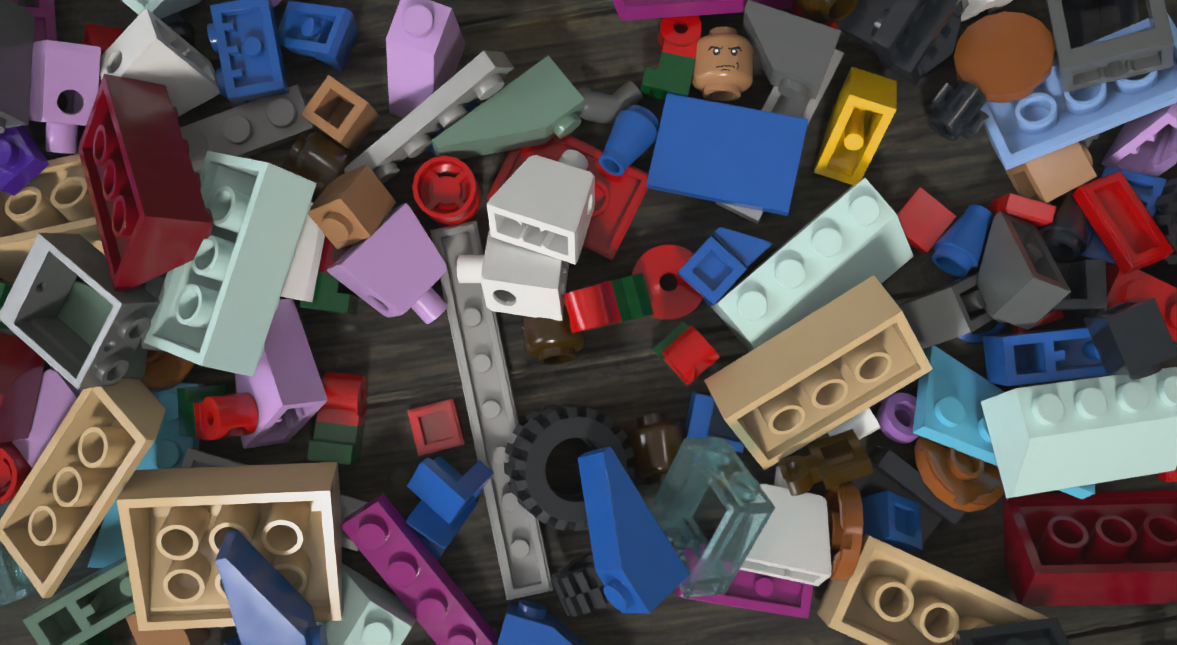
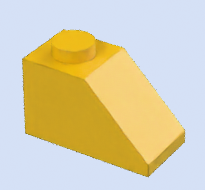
[814,67,897,185]

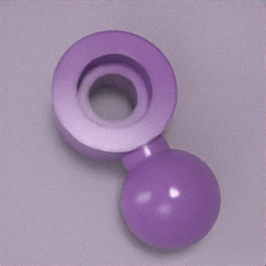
[876,392,919,444]

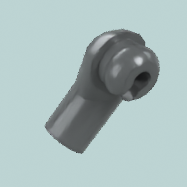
[577,80,644,124]

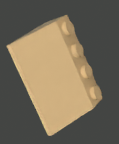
[117,462,343,631]

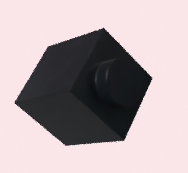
[1083,298,1177,380]

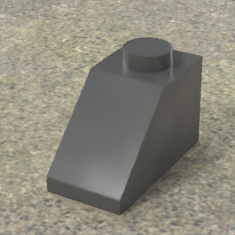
[743,0,841,100]
[976,211,1071,330]
[901,272,993,349]

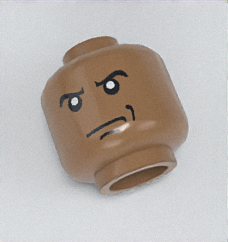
[691,27,753,102]

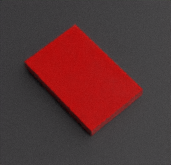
[486,135,649,261]

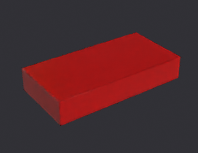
[1072,171,1174,275]

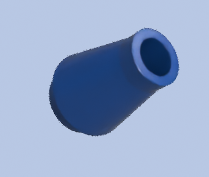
[599,105,659,176]
[932,204,994,277]

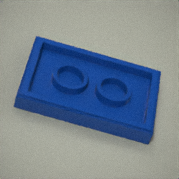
[646,93,809,216]

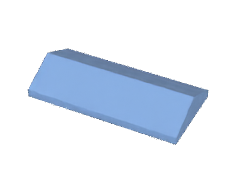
[981,13,1177,170]

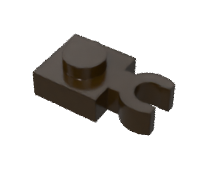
[778,429,874,496]

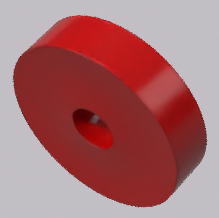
[632,244,703,320]

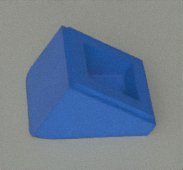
[711,227,772,268]

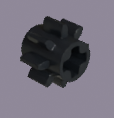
[925,81,989,141]

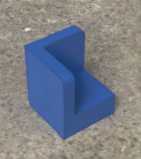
[677,236,747,307]
[684,391,744,453]
[407,456,494,525]
[861,490,923,553]

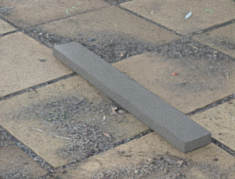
[430,221,554,600]

